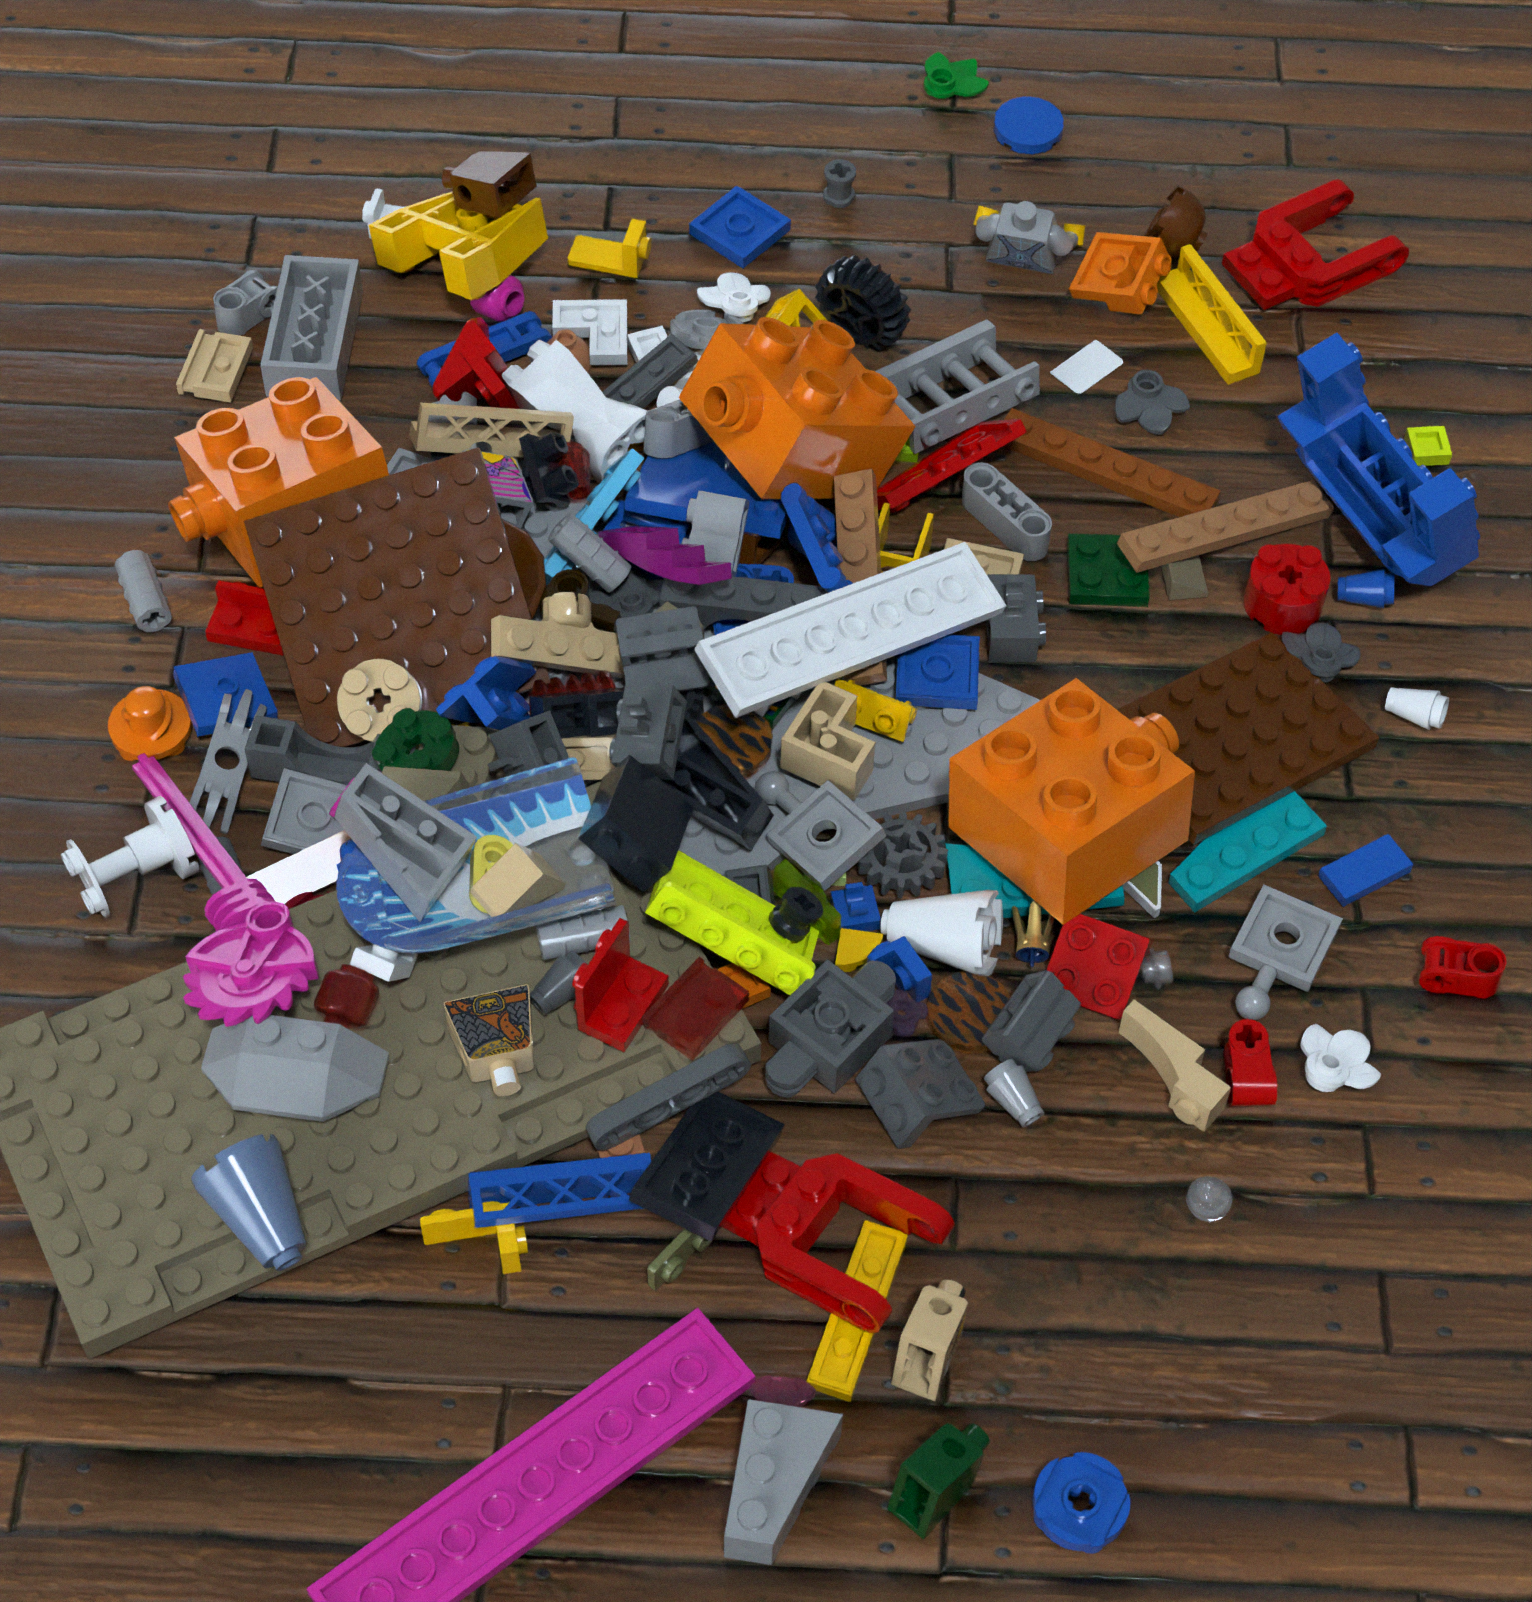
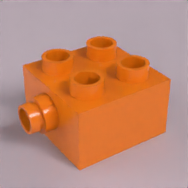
[678,317,916,499]
[168,377,389,588]
[949,678,1195,925]

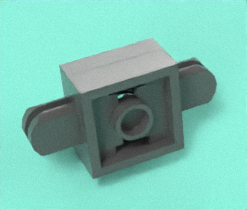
[765,959,896,1098]

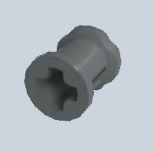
[823,159,856,208]

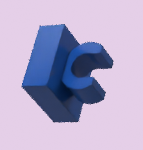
[830,882,881,936]

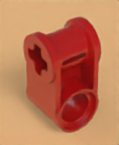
[1419,936,1507,998]
[1223,1019,1277,1107]

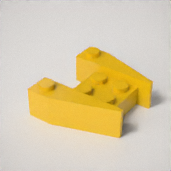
[368,191,548,300]

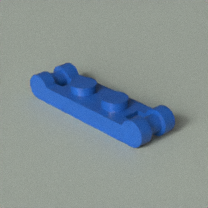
[417,311,552,388]
[781,483,853,593]

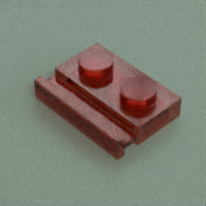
[642,957,749,1061]

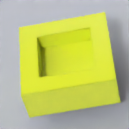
[1404,426,1452,466]

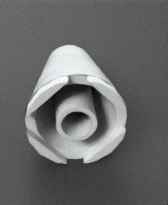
[881,890,1003,976]

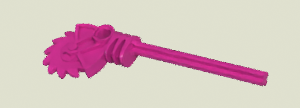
[132,753,319,1027]

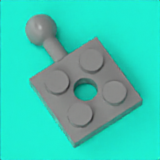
[756,771,886,891]
[1228,884,1343,1020]

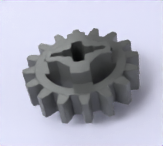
[858,811,948,898]

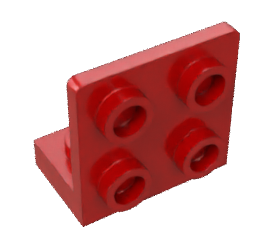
[1047,914,1154,1019]
[572,918,669,1053]

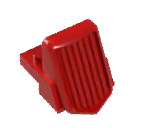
[432,317,520,422]

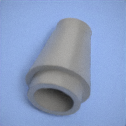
[984,1059,1045,1128]

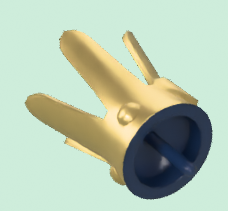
[1012,901,1054,967]

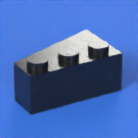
[661,710,774,850]

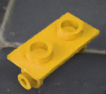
[834,678,918,742]

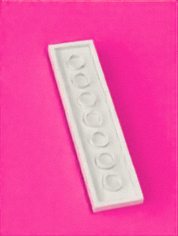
[694,542,1007,718]

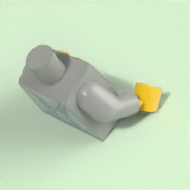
[973,201,1085,274]

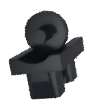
[519,432,579,508]

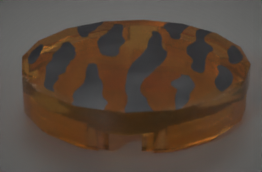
[696,704,773,778]
[926,972,1011,1054]

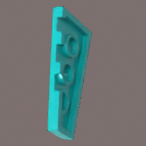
[945,843,1125,918]

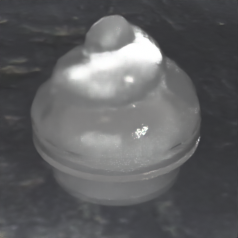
[1186,1176,1232,1222]

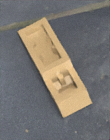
[1119,1000,1231,1132]

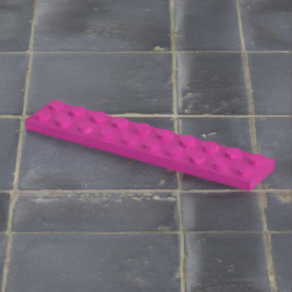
[306,1308,756,1602]

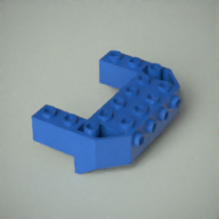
[1278,332,1480,586]

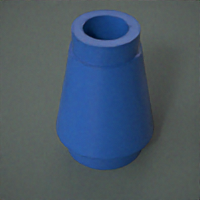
[1338,569,1395,609]

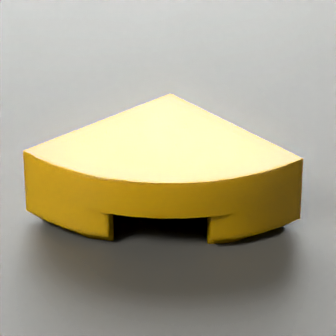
[835,928,883,972]

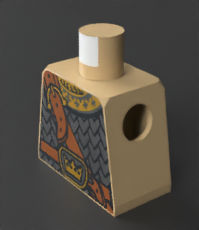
[444,984,534,1096]

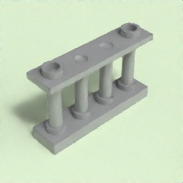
[875,319,1040,454]

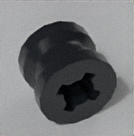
[769,886,823,942]

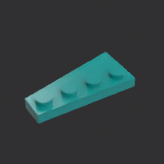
[1168,791,1327,913]

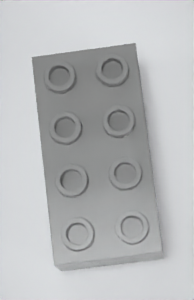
[260,255,363,401]

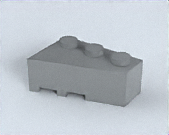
[334,763,477,922]

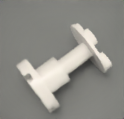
[61,796,199,918]

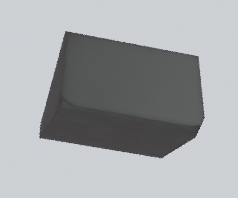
[725,864,775,905]

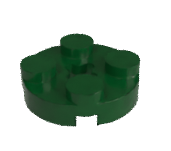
[372,708,459,771]

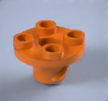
[108,686,192,761]

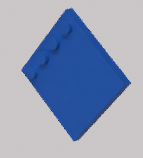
[625,442,789,539]

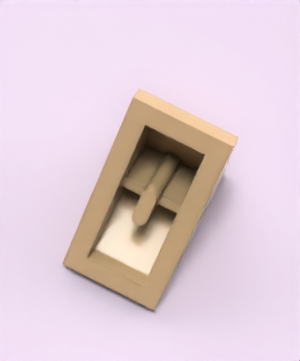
[470,843,566,923]

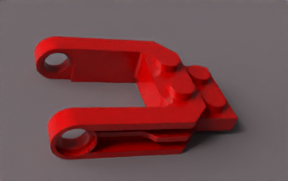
[1221,179,1409,310]
[722,1152,955,1333]

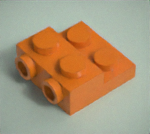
[1069,232,1172,315]

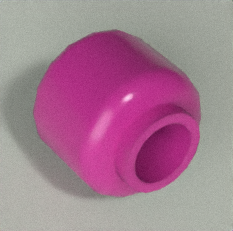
[470,275,525,322]

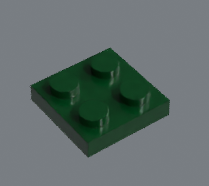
[1067,533,1150,607]

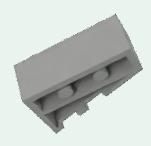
[724,1399,843,1565]

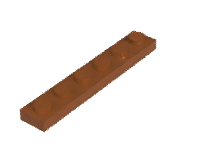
[1003,408,1221,517]

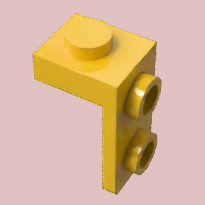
[567,219,651,278]
[420,1201,528,1274]

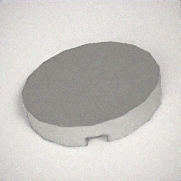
[670,310,743,350]

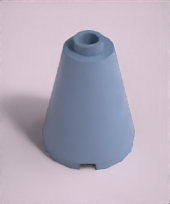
[191,1134,307,1271]

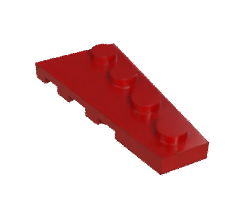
[877,419,1027,513]

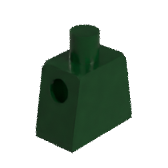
[887,1423,990,1540]

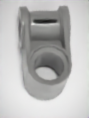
[213,270,278,336]

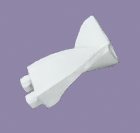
[502,340,647,484]

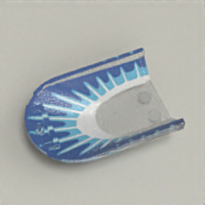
[336,757,617,953]

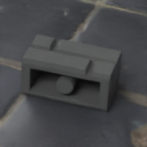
[982,970,1081,1072]

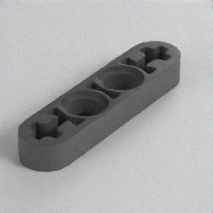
[586,1043,751,1150]

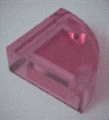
[749,1375,816,1407]

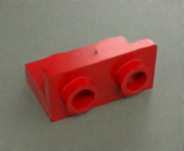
[205,580,284,656]

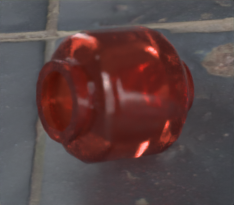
[314,964,380,1029]

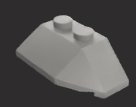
[201,1015,390,1122]

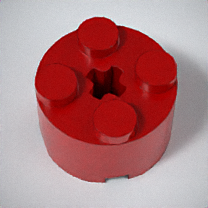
[1244,544,1331,635]

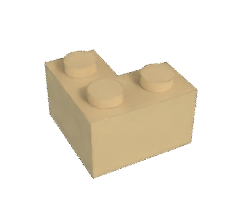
[780,682,876,801]

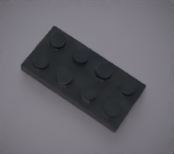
[629,1091,785,1242]

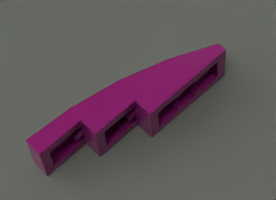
[598,526,732,585]

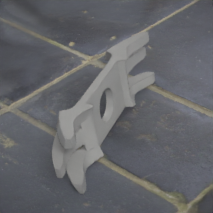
[189,689,267,834]

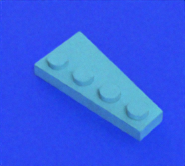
[544,448,644,585]

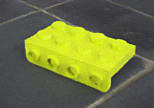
[645,850,819,995]

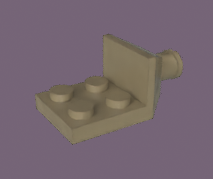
[382,725,500,809]

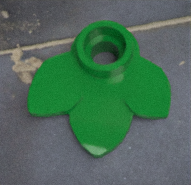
[924,52,989,99]

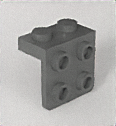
[855,1039,985,1149]

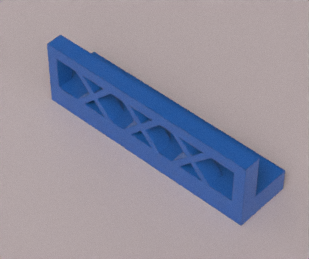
[468,1152,651,1228]

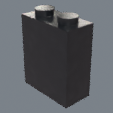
[578,755,694,892]

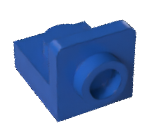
[867,936,932,1003]

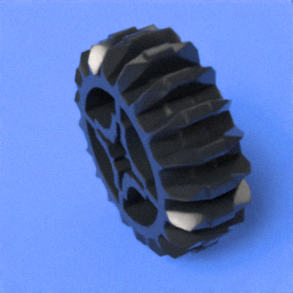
[815,255,911,351]

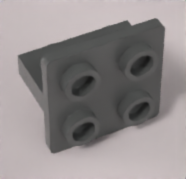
[616,606,710,692]

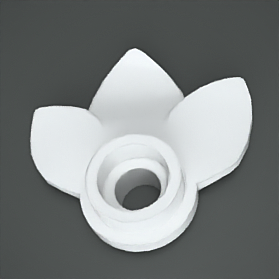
[697,272,771,322]
[1300,1024,1381,1092]

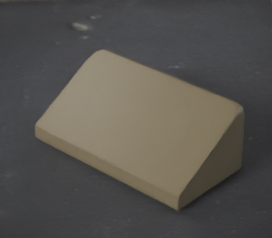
[1161,555,1208,600]

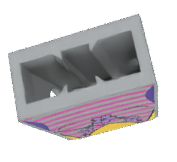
[462,442,533,529]

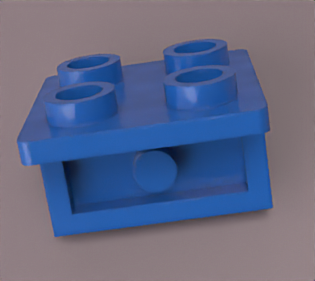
[436,656,536,730]

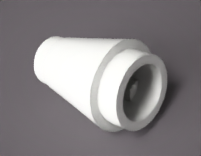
[1385,687,1449,730]

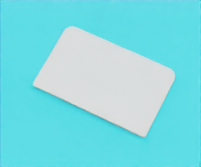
[1050,340,1123,394]

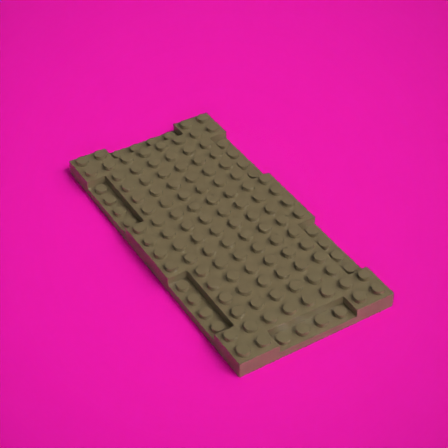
[0,781,761,1360]

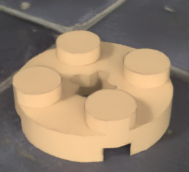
[337,659,422,741]

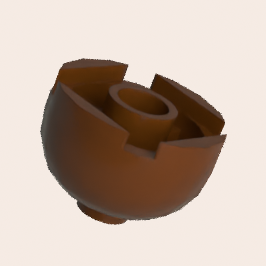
[1144,185,1207,261]

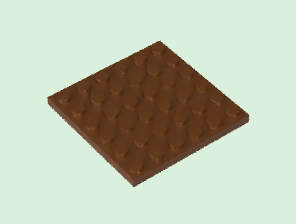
[244,447,552,748]

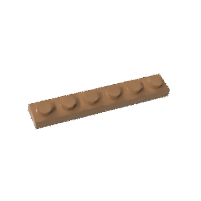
[834,469,887,686]
[1117,480,1334,573]

